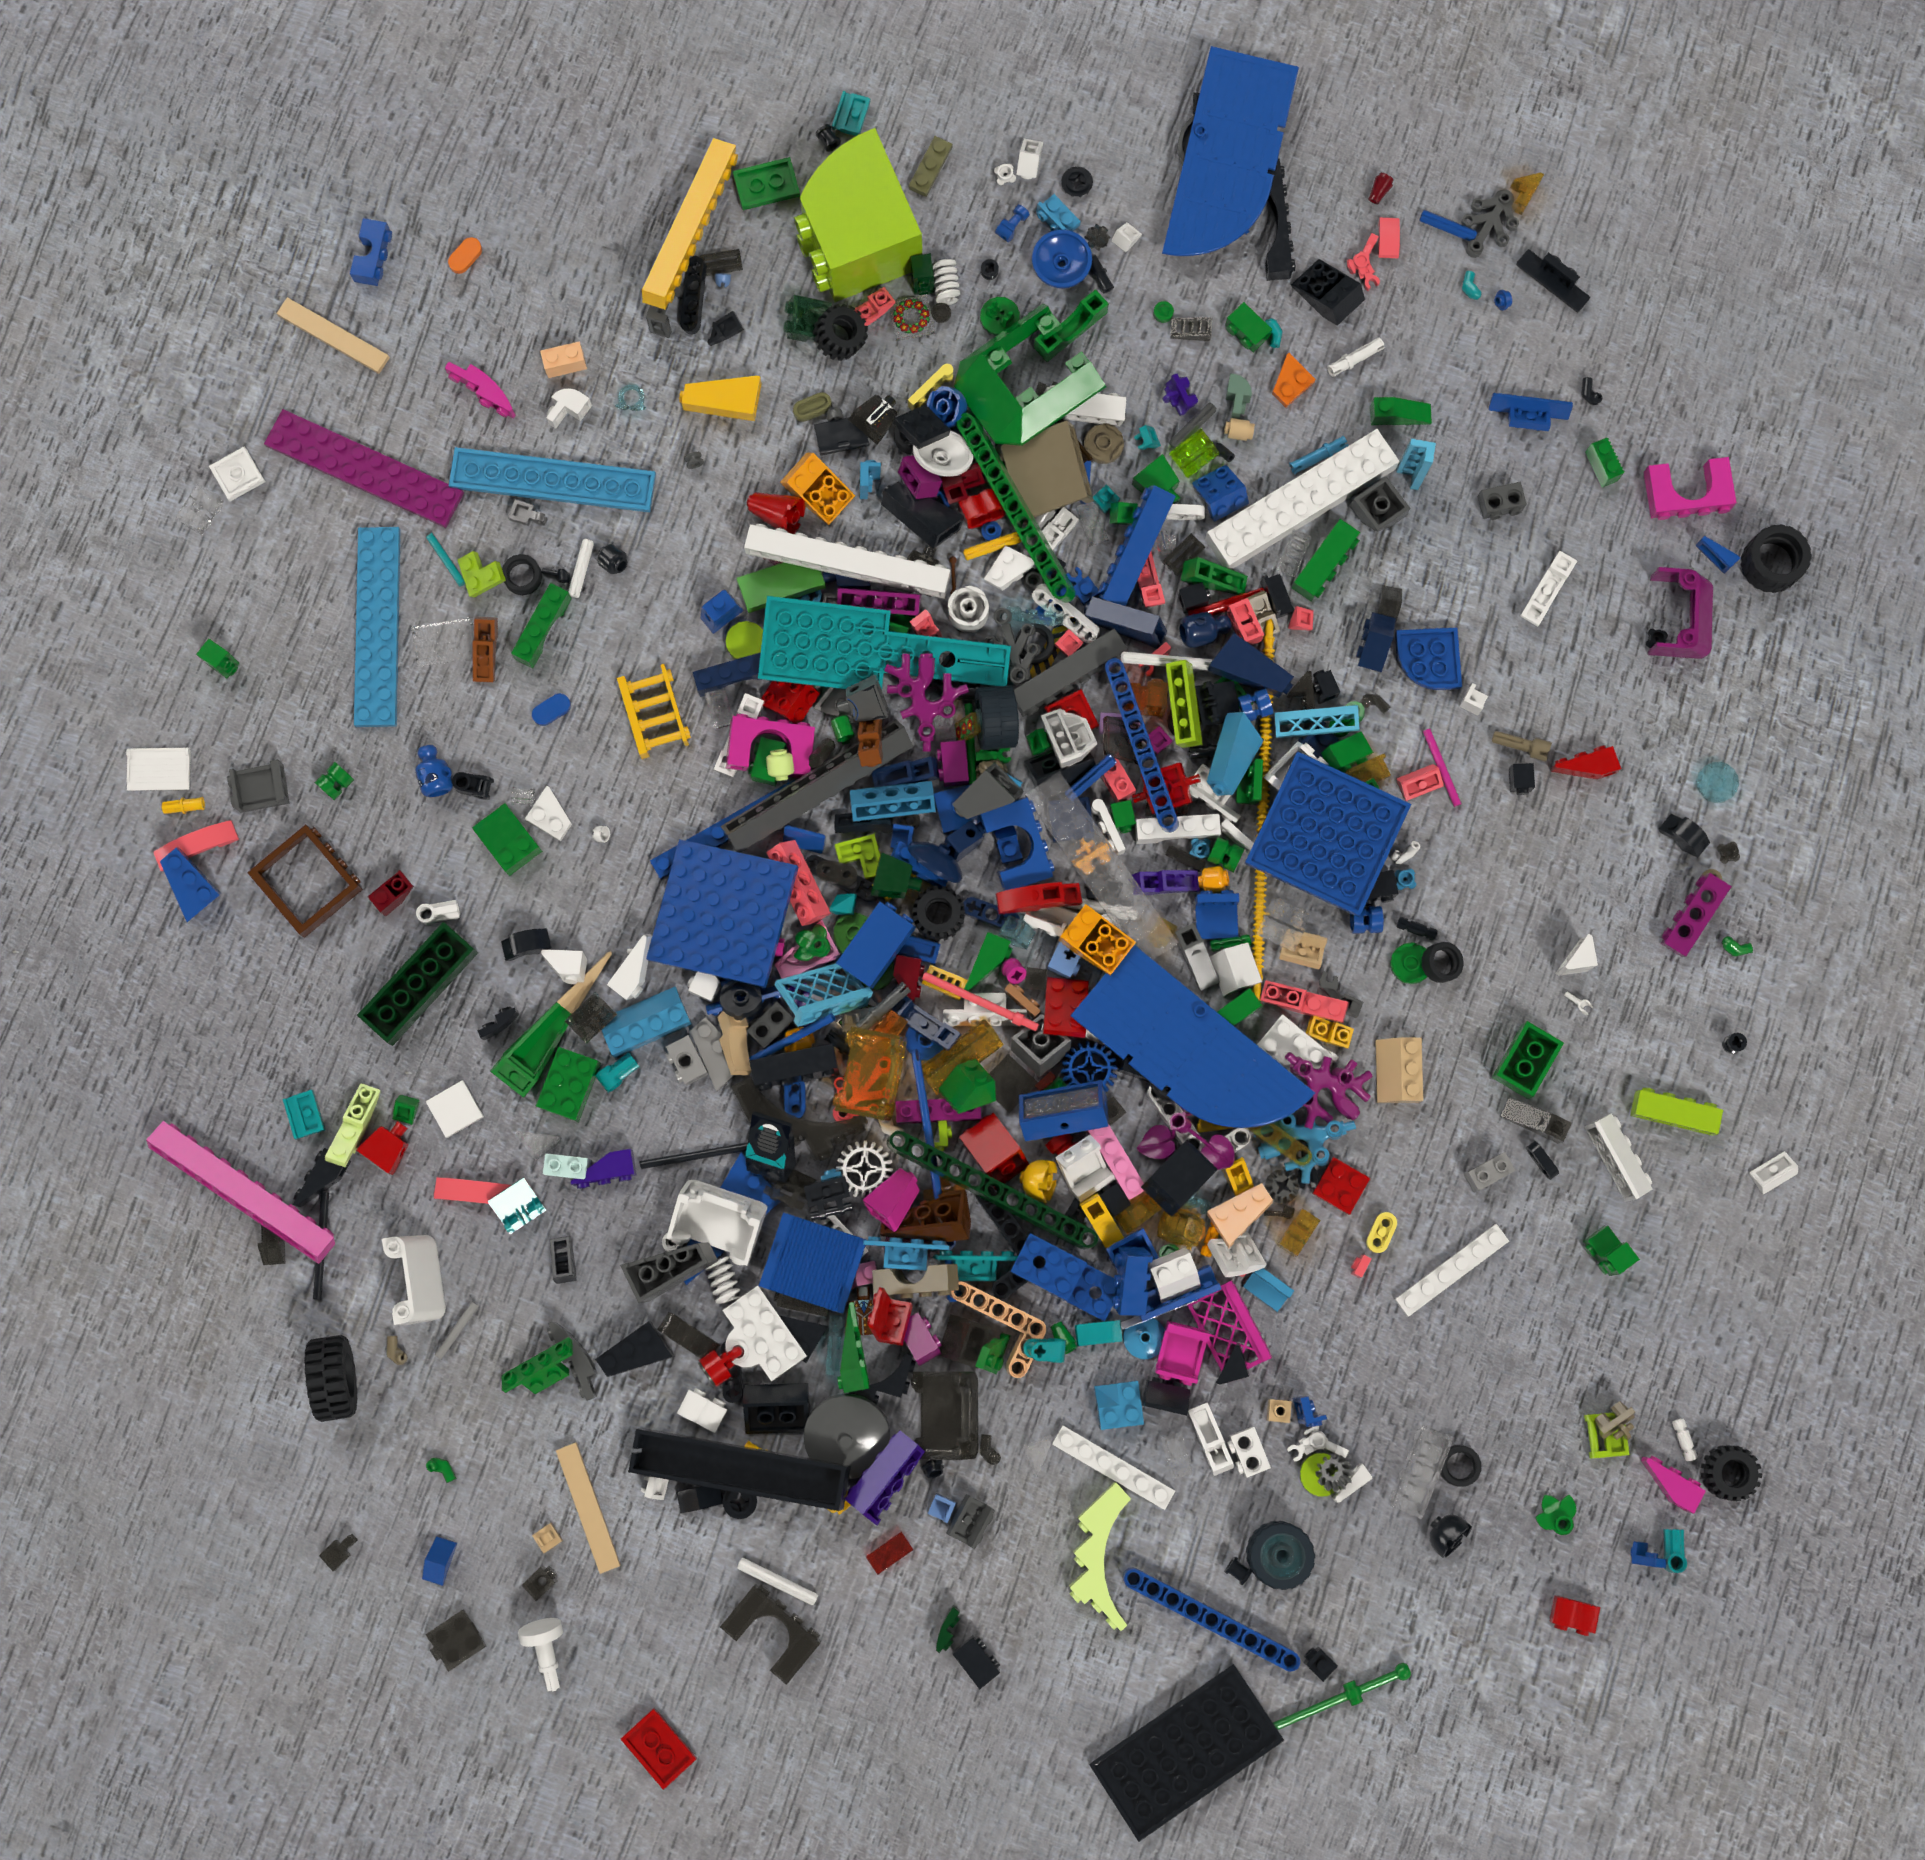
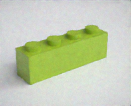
[1166,660,1203,748]
[1630,1087,1723,1136]

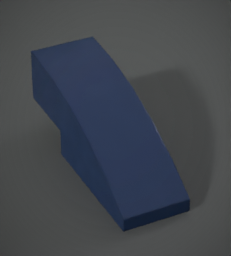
[872,756,939,787]

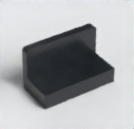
[1260,574,1294,619]

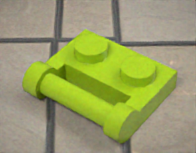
[1584,1412,1630,1459]

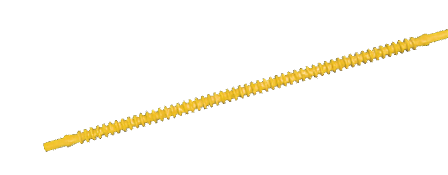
[1252,619,1275,1000]

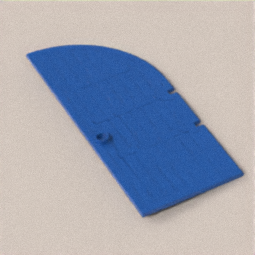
[1162,46,1299,256]
[1070,945,1315,1128]

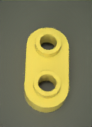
[1366,1212,1397,1253]

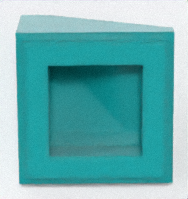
[829,894,857,915]

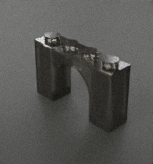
[720,1584,821,1685]

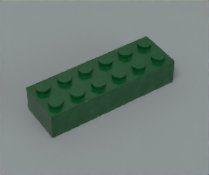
[357,922,478,1046]

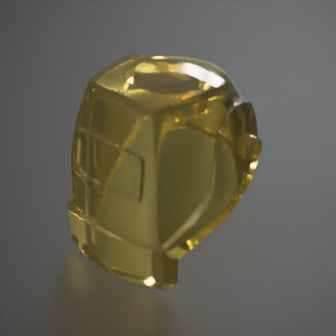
[1157,1209,1206,1250]

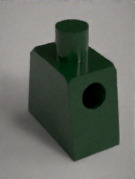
[871,852,922,899]

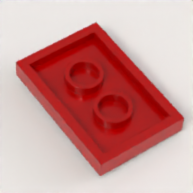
[1043,977,1089,1038]
[621,1708,697,1790]

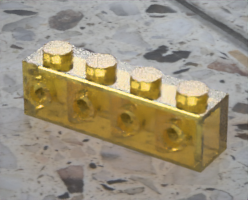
[922,1019,1004,1095]

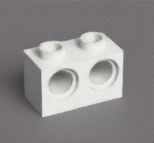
[1227,1427,1271,1478]

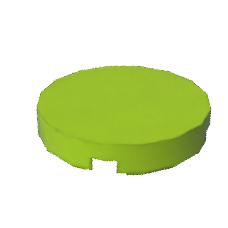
[726,621,763,659]
[1300,1453,1338,1497]

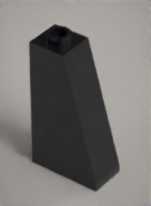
[881,482,964,549]

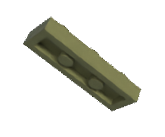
[909,136,953,197]

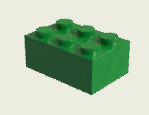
[1491,1021,1564,1099]
[536,1047,601,1123]

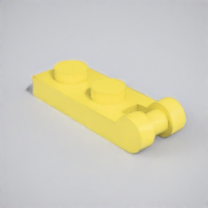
[908,364,953,410]

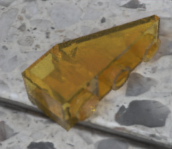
[1115,1194,1162,1234]

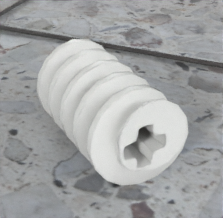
[932,259,960,305]
[705,1256,741,1304]

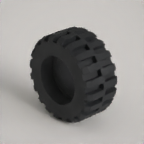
[304,1335,358,1422]

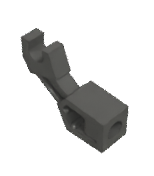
[1319,971,1364,1018]

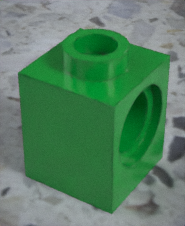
[1109,502,1138,525]
[1109,800,1136,834]

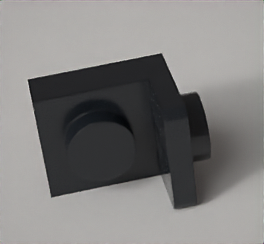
[1303,1647,1338,1682]

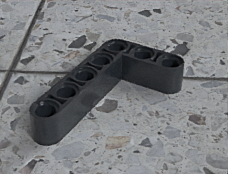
[976,1186,1045,1299]

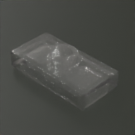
[931,699,956,742]

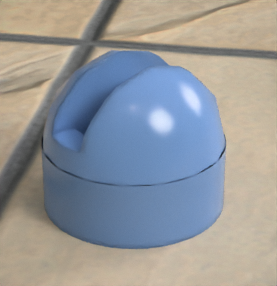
[715,273,731,288]

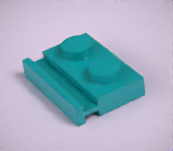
[832,91,871,136]
[282,1090,326,1140]

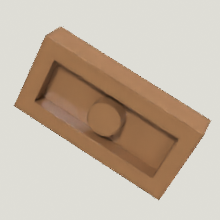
[1004,983,1041,1019]

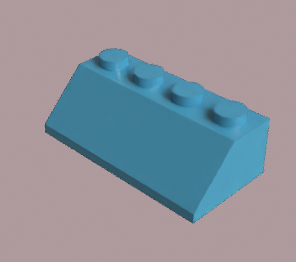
[599,986,692,1058]

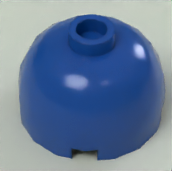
[927,386,968,428]

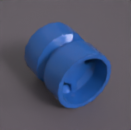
[1238,689,1274,721]
[1350,906,1384,934]

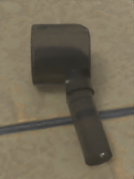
[1264,1205,1295,1219]

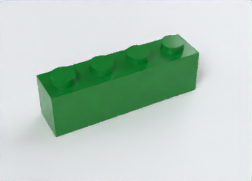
[1292,519,1360,602]

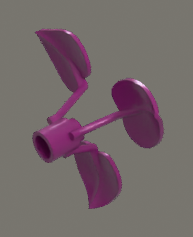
[1137,1107,1235,1170]

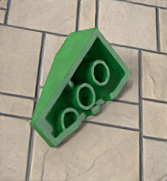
[837,1302,870,1393]

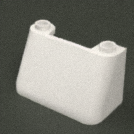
[666,1180,767,1266]
[382,1235,446,1326]

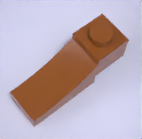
[473,617,498,682]
[858,719,883,767]

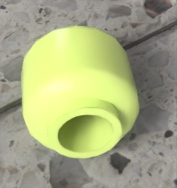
[766,749,794,781]

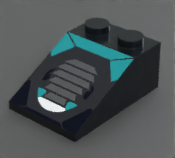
[745,1111,796,1183]

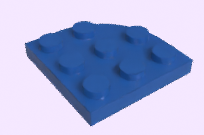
[1395,628,1462,690]

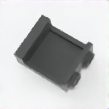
[646,282,684,338]
[227,759,290,813]

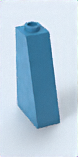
[1207,712,1264,796]

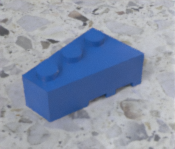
[160,847,221,922]
[1113,1247,1153,1316]

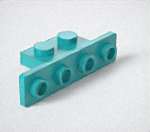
[933,1250,1018,1281]

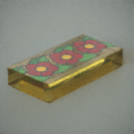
[954,712,981,742]

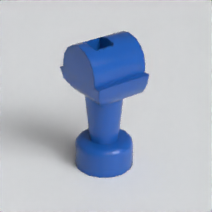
[995,204,1030,242]

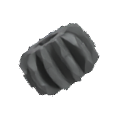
[1316,1454,1353,1492]

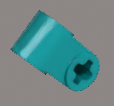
[1023,1338,1066,1363]

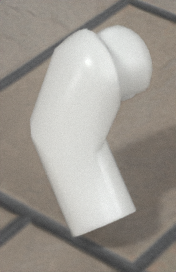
[1391,841,1420,864]

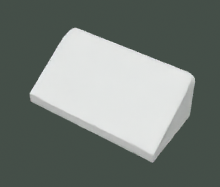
[1749,1151,1798,1194]

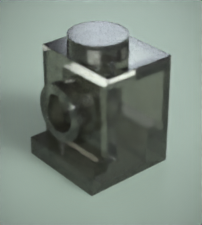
[522,1565,558,1601]

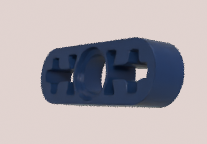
[963,897,1020,932]

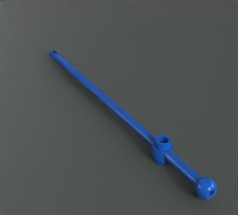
[911,1049,962,1302]

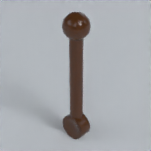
[949,556,957,595]

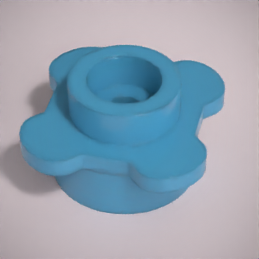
[1189,838,1211,858]
[1394,869,1416,890]

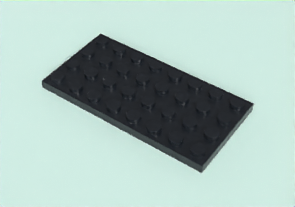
[1089,1664,1284,1842]

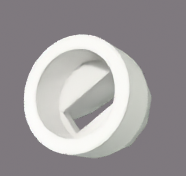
[592,826,610,843]

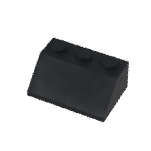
[1024,750,1096,801]
[743,1383,810,1434]

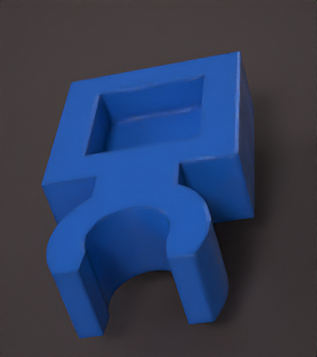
[1066,567,1100,606]

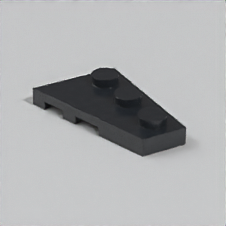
[779,1315,828,1363]

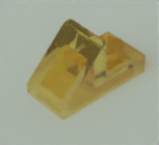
[1510,172,1544,215]

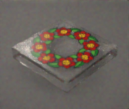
[889,294,935,341]

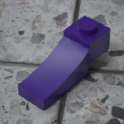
[1132,870,1200,895]

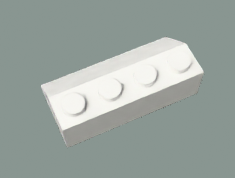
[1584,1113,1653,1202]

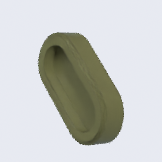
[793,392,832,422]

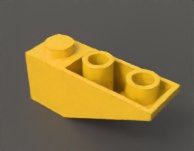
[1079,1193,1124,1248]

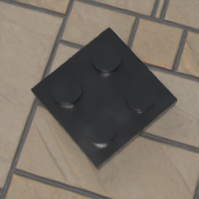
[893,404,951,450]

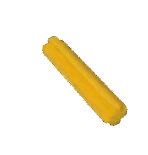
[963,532,1022,560]

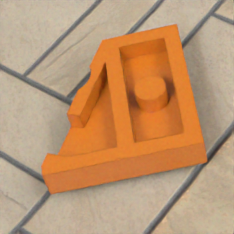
[1272,353,1316,408]

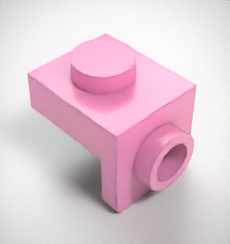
[852,1261,877,1288]

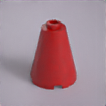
[747,492,806,534]

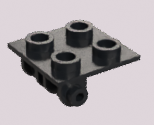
[1195,681,1240,726]

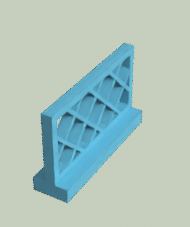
[774,963,873,1027]

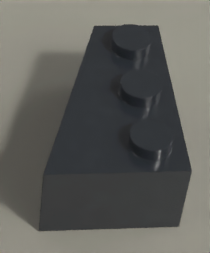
[595,1321,675,1377]

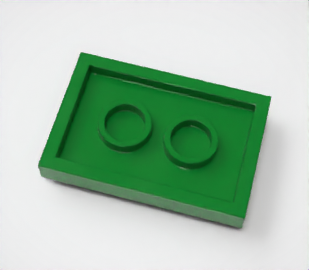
[733,157,800,210]

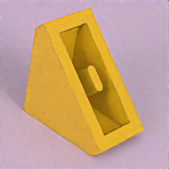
[1221,1157,1254,1196]

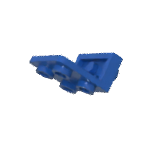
[1192,465,1249,522]
[1195,890,1239,940]

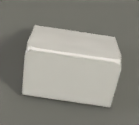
[1112,222,1142,252]

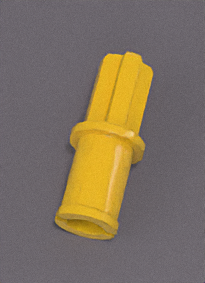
[161,797,205,814]

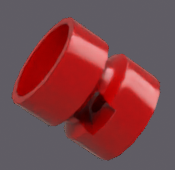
[1045,1134,1078,1156]

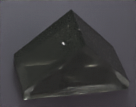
[1377,585,1402,625]

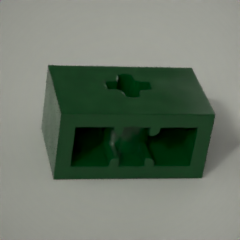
[911,253,934,296]

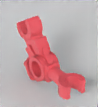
[1347,233,1380,291]

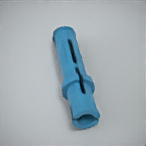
[1289,436,1349,475]

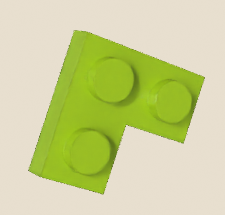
[457,551,506,598]
[834,834,880,879]

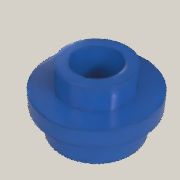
[1494,290,1512,311]
[981,521,1002,541]

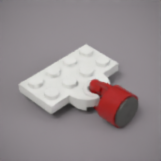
[698,1286,807,1387]

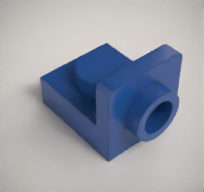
[1631,1541,1667,1568]

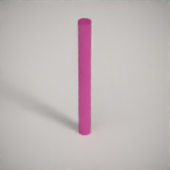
[1423,729,1461,807]

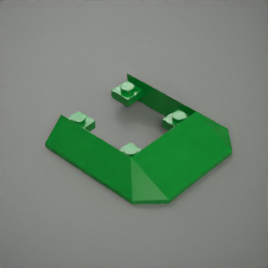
[954,304,1106,446]

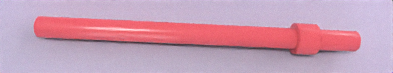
[922,972,1039,1032]

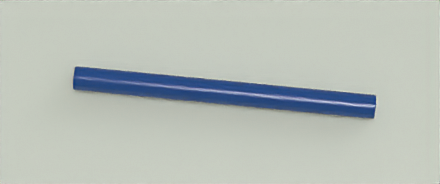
[749,1013,835,1060]

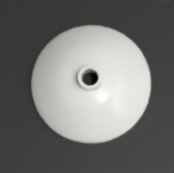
[913,431,973,477]

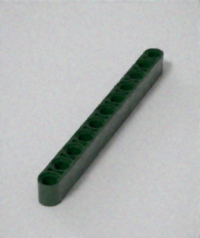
[887,1131,1098,1250]

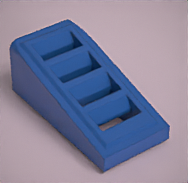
[1696,536,1741,574]

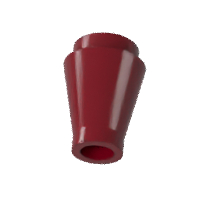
[1368,172,1394,205]

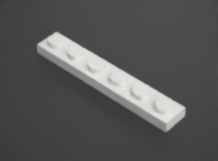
[1394,1224,1509,1317]
[1052,1425,1175,1510]

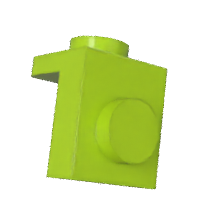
[934,1120,952,1152]

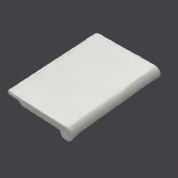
[126,748,191,791]

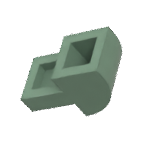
[1226,373,1252,419]

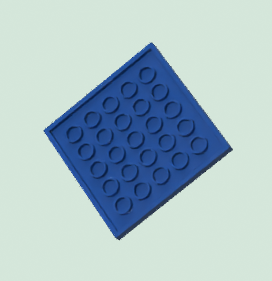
[1244,751,1412,917]
[646,839,799,988]

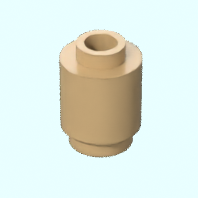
[1224,418,1255,441]

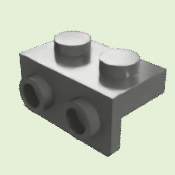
[946,1494,995,1549]

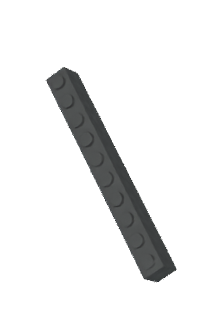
[721,719,913,853]

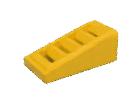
[922,965,968,1001]

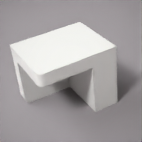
[1459,683,1488,716]

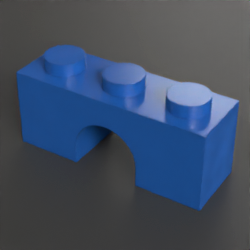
[350,218,392,286]

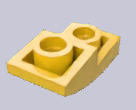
[1306,1016,1354,1049]

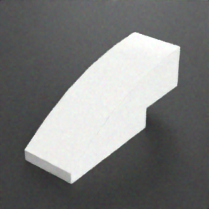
[1188,1403,1234,1476]

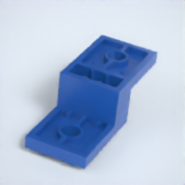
[1010,1233,1117,1322]

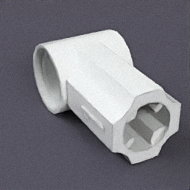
[416,900,460,925]

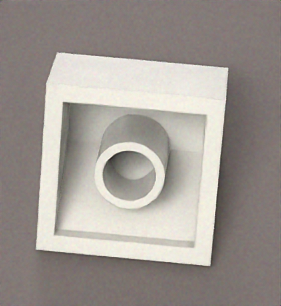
[1148,1248,1201,1303]

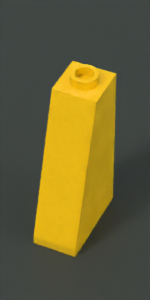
[679,376,762,421]

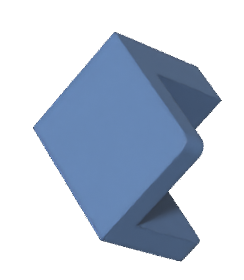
[928,1493,956,1523]

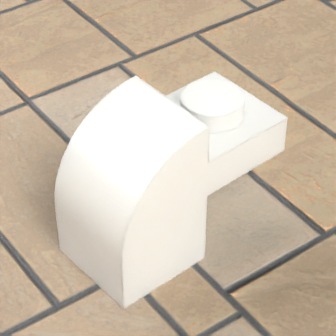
[546,389,592,429]

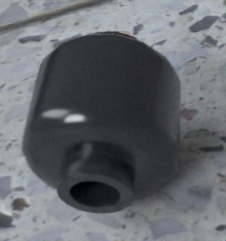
[597,544,628,574]

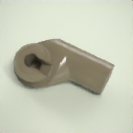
[386,1336,408,1365]

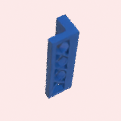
[1139,1265,1221,1322]

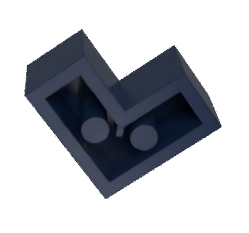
[1356,612,1396,672]

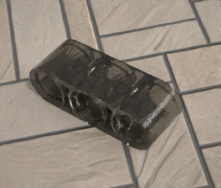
[657,1311,720,1359]

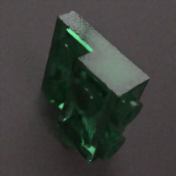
[783,295,832,342]

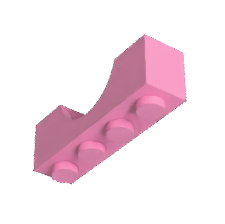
[1086,1124,1144,1200]

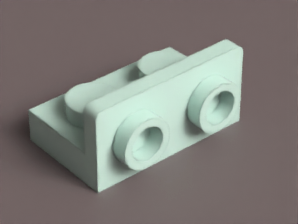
[543,1153,591,1179]

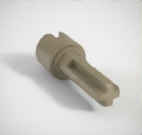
[1492,731,1552,762]

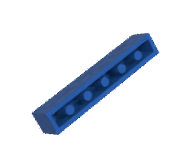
[1098,485,1176,606]

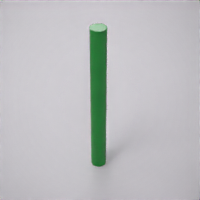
[964,703,977,785]

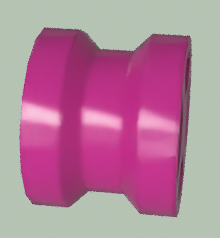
[1001,958,1027,984]

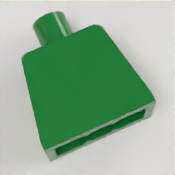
[1132,454,1181,504]

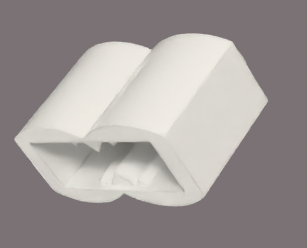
[677,1388,728,1433]

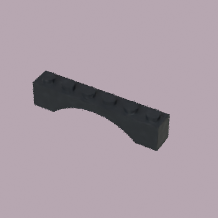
[1265,158,1296,281]

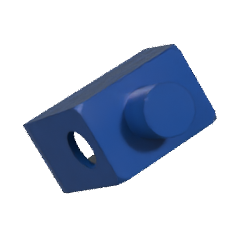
[700,590,744,634]

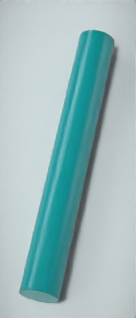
[426,533,465,587]

